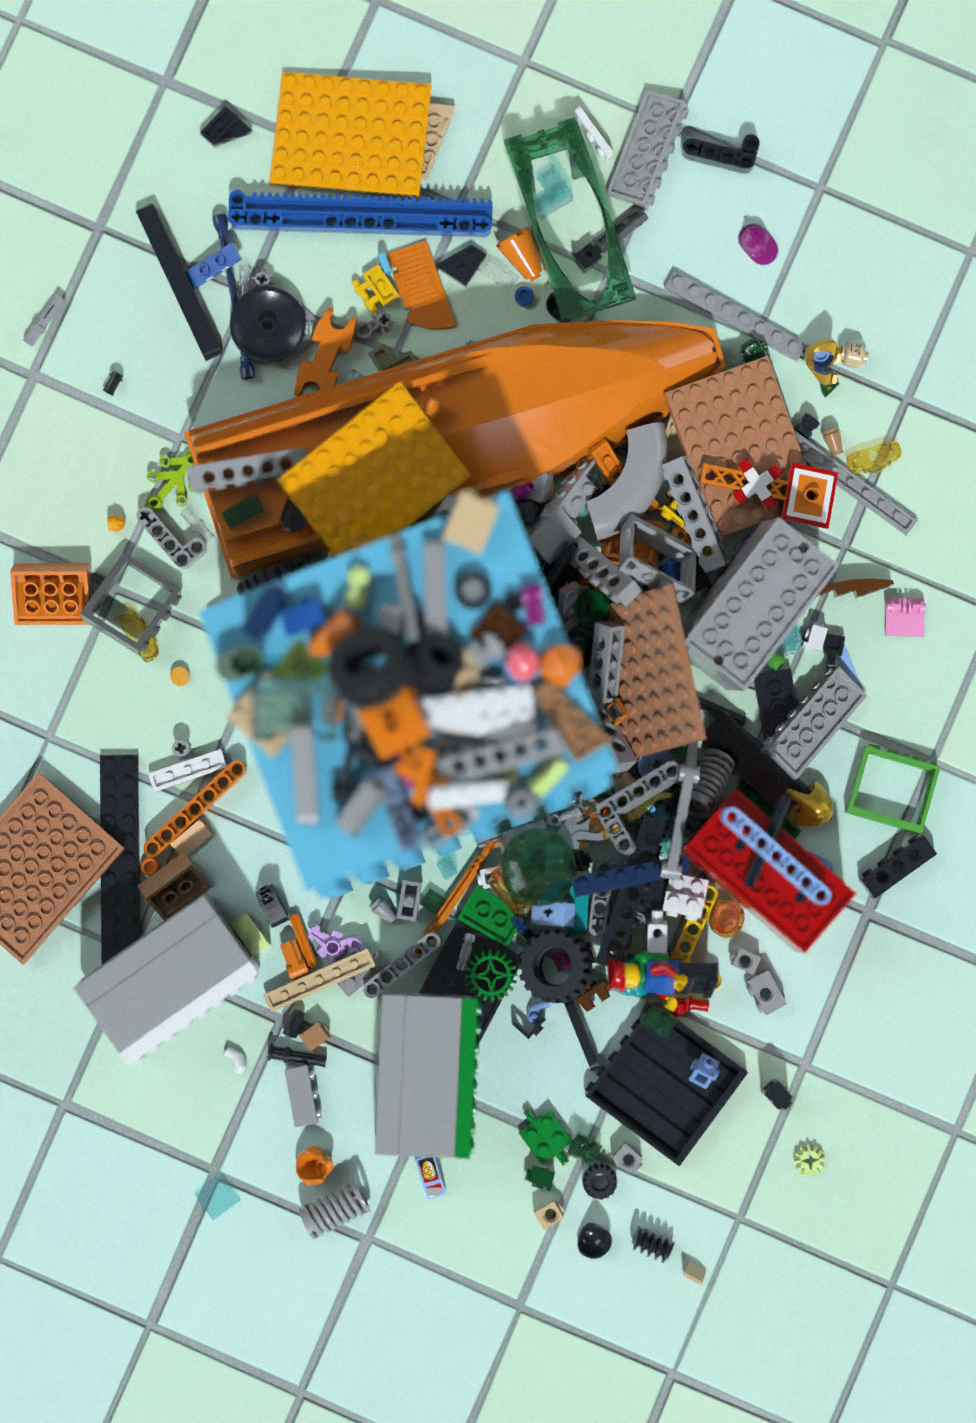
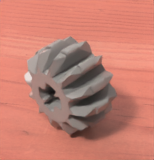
[504,786,539,822]

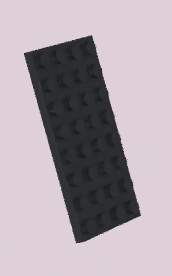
[419,921,522,1043]

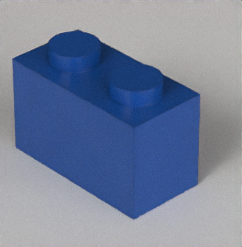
[279,597,327,637]

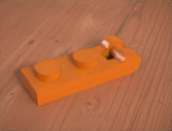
[588,438,624,487]

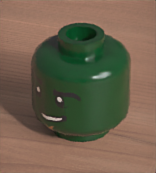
[739,337,769,363]

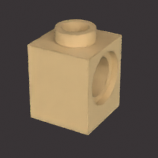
[534,1199,565,1230]

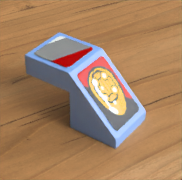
[415,1157,446,1199]

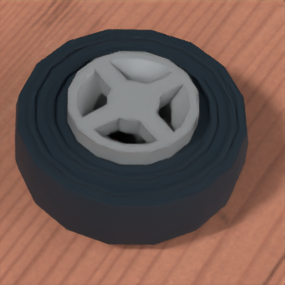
[454,572,492,610]

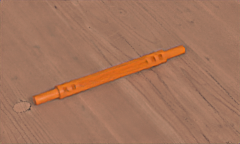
[413,839,496,955]

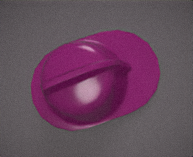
[738,224,778,265]

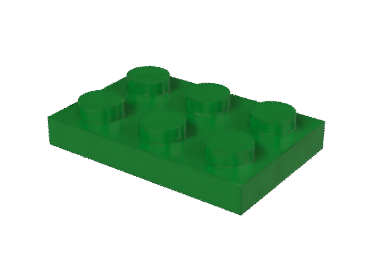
[457,885,527,947]

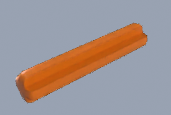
[289,913,318,969]

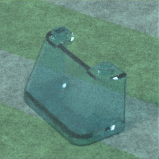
[251,677,338,742]

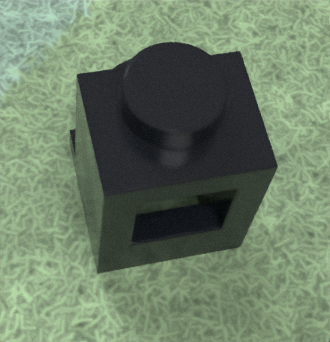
[572,242,603,274]

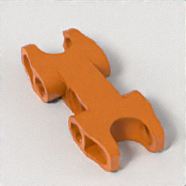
[293,307,358,397]

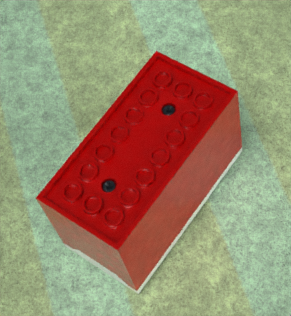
[680,789,857,954]

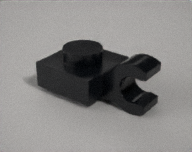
[822,633,845,668]

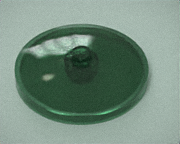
[500,828,576,907]

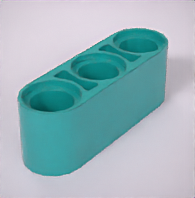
[567,882,589,934]

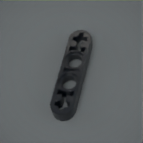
[564,1000,600,1072]

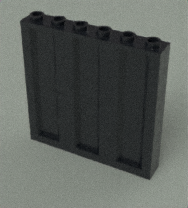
[585,1002,749,1167]

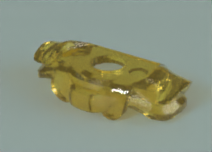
[846,442,901,474]
[118,610,159,662]

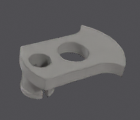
[435,736,477,768]

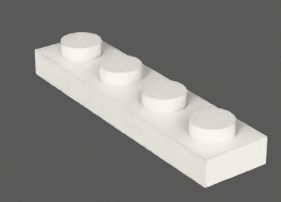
[148,749,227,792]
[427,779,508,809]

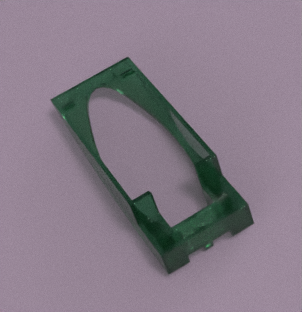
[503,117,636,323]

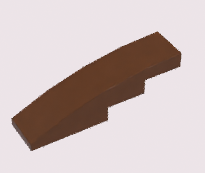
[818,579,894,599]

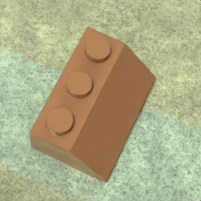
[138,852,211,921]

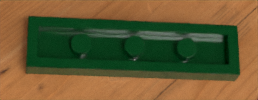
[736,780,801,840]

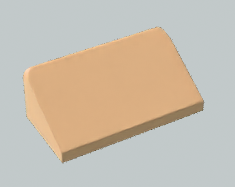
[170,819,213,855]

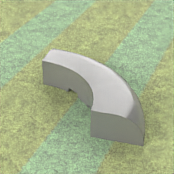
[586,422,668,542]

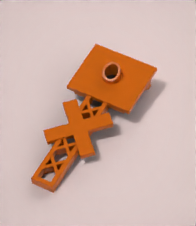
[357,684,465,837]

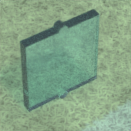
[194,1174,240,1220]

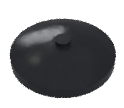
[229,286,306,364]

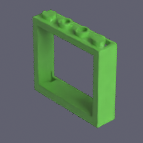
[845,744,940,834]

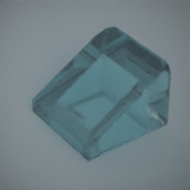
[437,857,458,880]

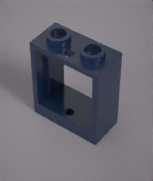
[242,585,287,644]

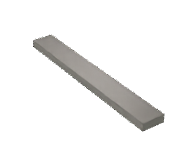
[794,430,918,536]

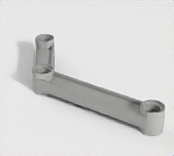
[660,740,702,880]

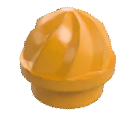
[107,514,125,533]

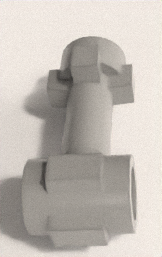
[549,803,585,827]

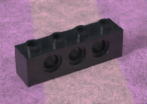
[859,835,937,899]

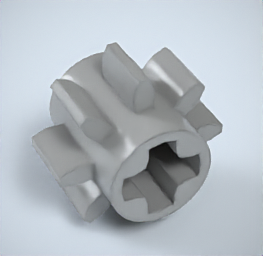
[251,269,275,289]
[368,310,394,335]

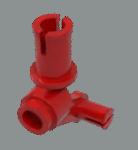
[669,995,710,1017]

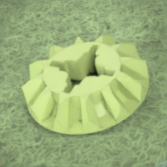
[794,1144,825,1176]

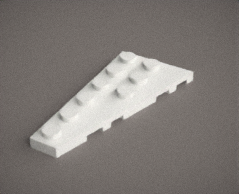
[416,685,539,747]

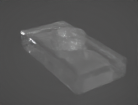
[478,254,519,292]

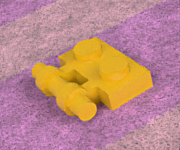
[352,265,399,314]

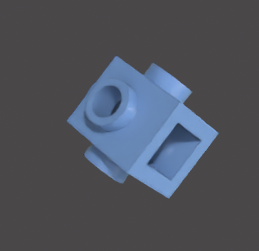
[689,1053,720,1089]

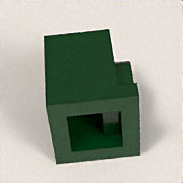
[525,1165,555,1191]

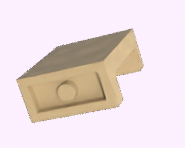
[442,489,500,554]

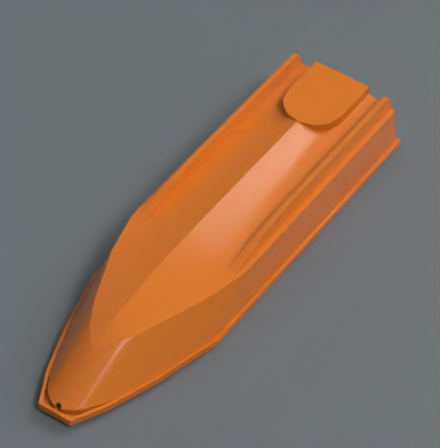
[184,320,726,579]

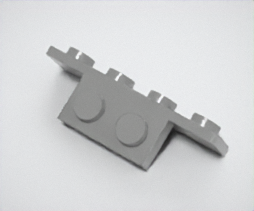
[540,459,597,519]

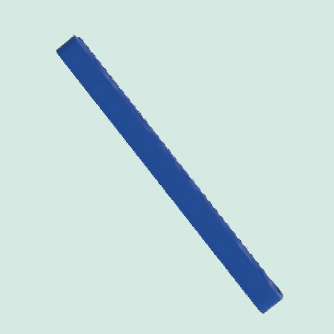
[228,190,493,237]

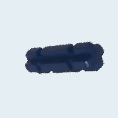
[511,914,535,943]

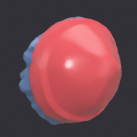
[502,643,539,683]

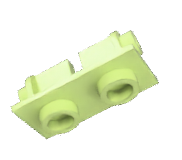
[345,566,370,610]
[526,756,570,799]

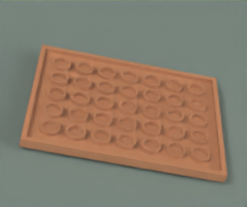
[663,356,815,537]
[607,584,706,758]
[0,772,125,965]

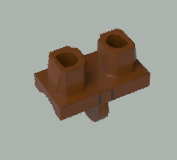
[575,978,611,1012]

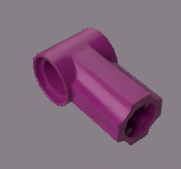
[520,583,546,626]

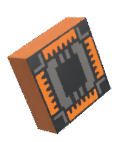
[605,698,628,726]

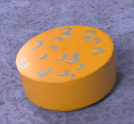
[170,667,190,686]

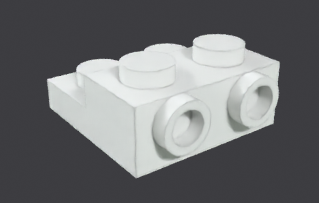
[663,875,709,921]

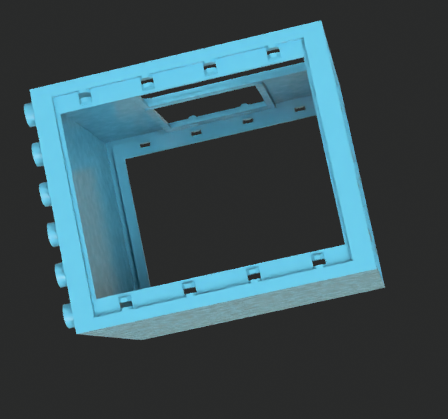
[198,491,617,899]

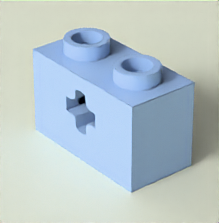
[531,898,575,927]

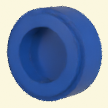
[515,286,534,307]

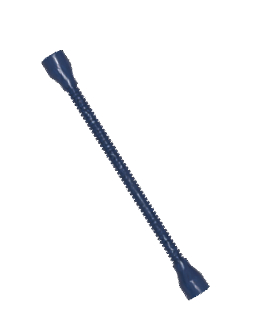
[212,214,256,380]

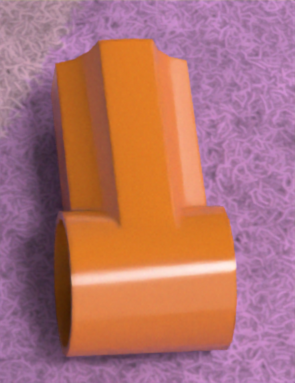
[280,939,310,980]

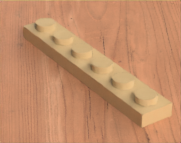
[263,947,376,1012]

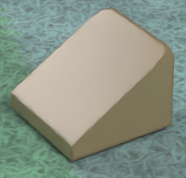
[683,1261,706,1285]

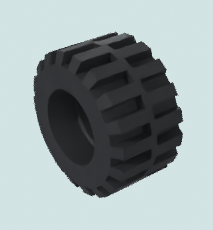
[409,633,465,691]

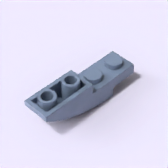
[372,766,421,853]

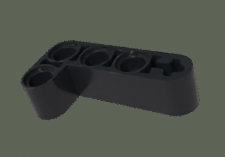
[682,134,760,174]

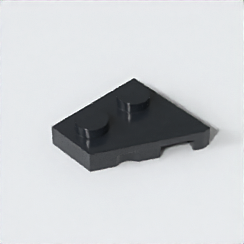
[436,245,487,287]

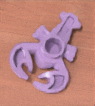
[308,925,364,965]

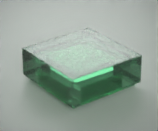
[420,888,446,915]

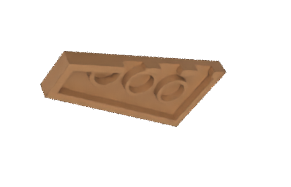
[532,681,612,763]

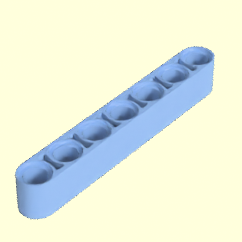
[720,807,831,905]

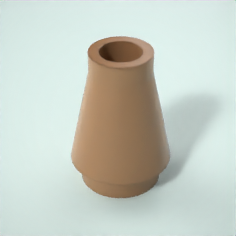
[822,427,844,456]

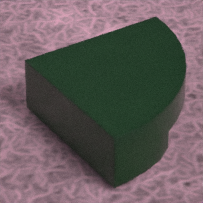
[820,371,839,398]

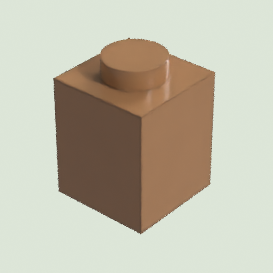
[299,1022,330,1052]

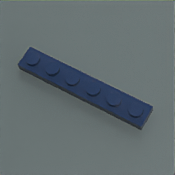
[571,855,690,897]

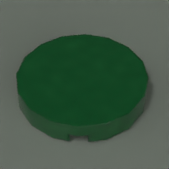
[574,589,611,628]

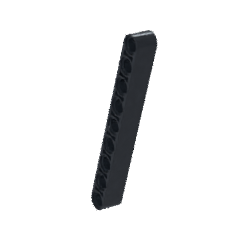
[136,203,223,361]

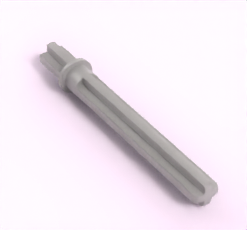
[389,534,419,641]

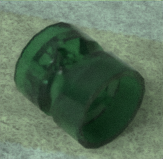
[640,1003,677,1039]
[567,1132,603,1167]

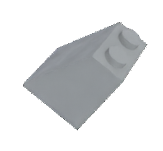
[521,506,581,564]

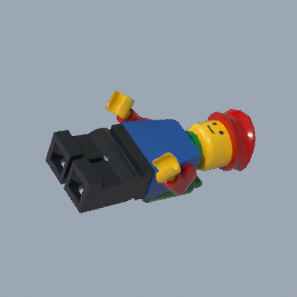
[607,952,718,1012]

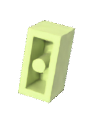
[231,913,271,956]

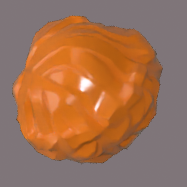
[539,644,581,688]
[295,1146,334,1186]

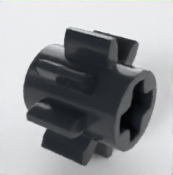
[568,850,593,871]

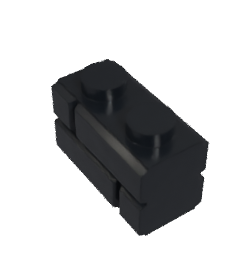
[761,1079,793,1110]

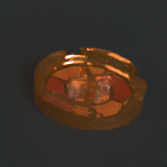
[709,899,745,938]

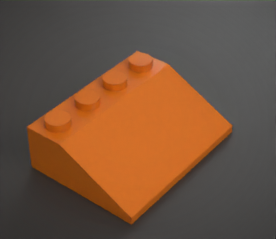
[10,563,91,625]

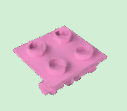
[885,598,926,637]

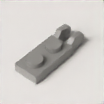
[337,950,389,997]

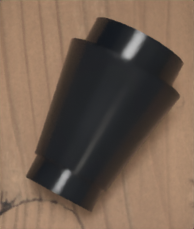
[282,1009,305,1039]

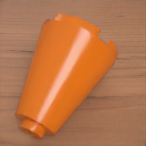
[495,226,543,282]
[308,605,363,657]

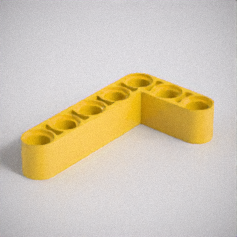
[669,885,722,989]

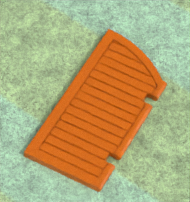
[386,240,456,329]

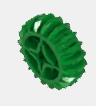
[465,949,518,1002]

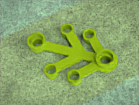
[147,451,196,512]

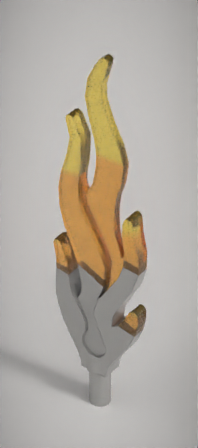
[540,792,672,849]

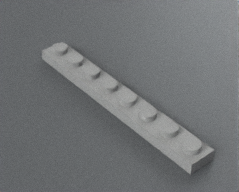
[664,271,807,362]

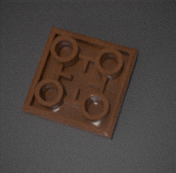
[469,603,528,662]

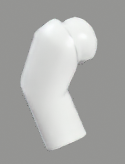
[224,1047,247,1074]

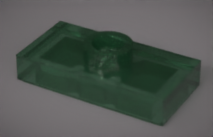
[221,493,265,530]

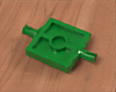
[519,1108,573,1166]

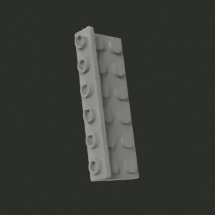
[606,89,689,211]
[760,667,867,780]

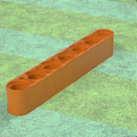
[143,760,247,857]

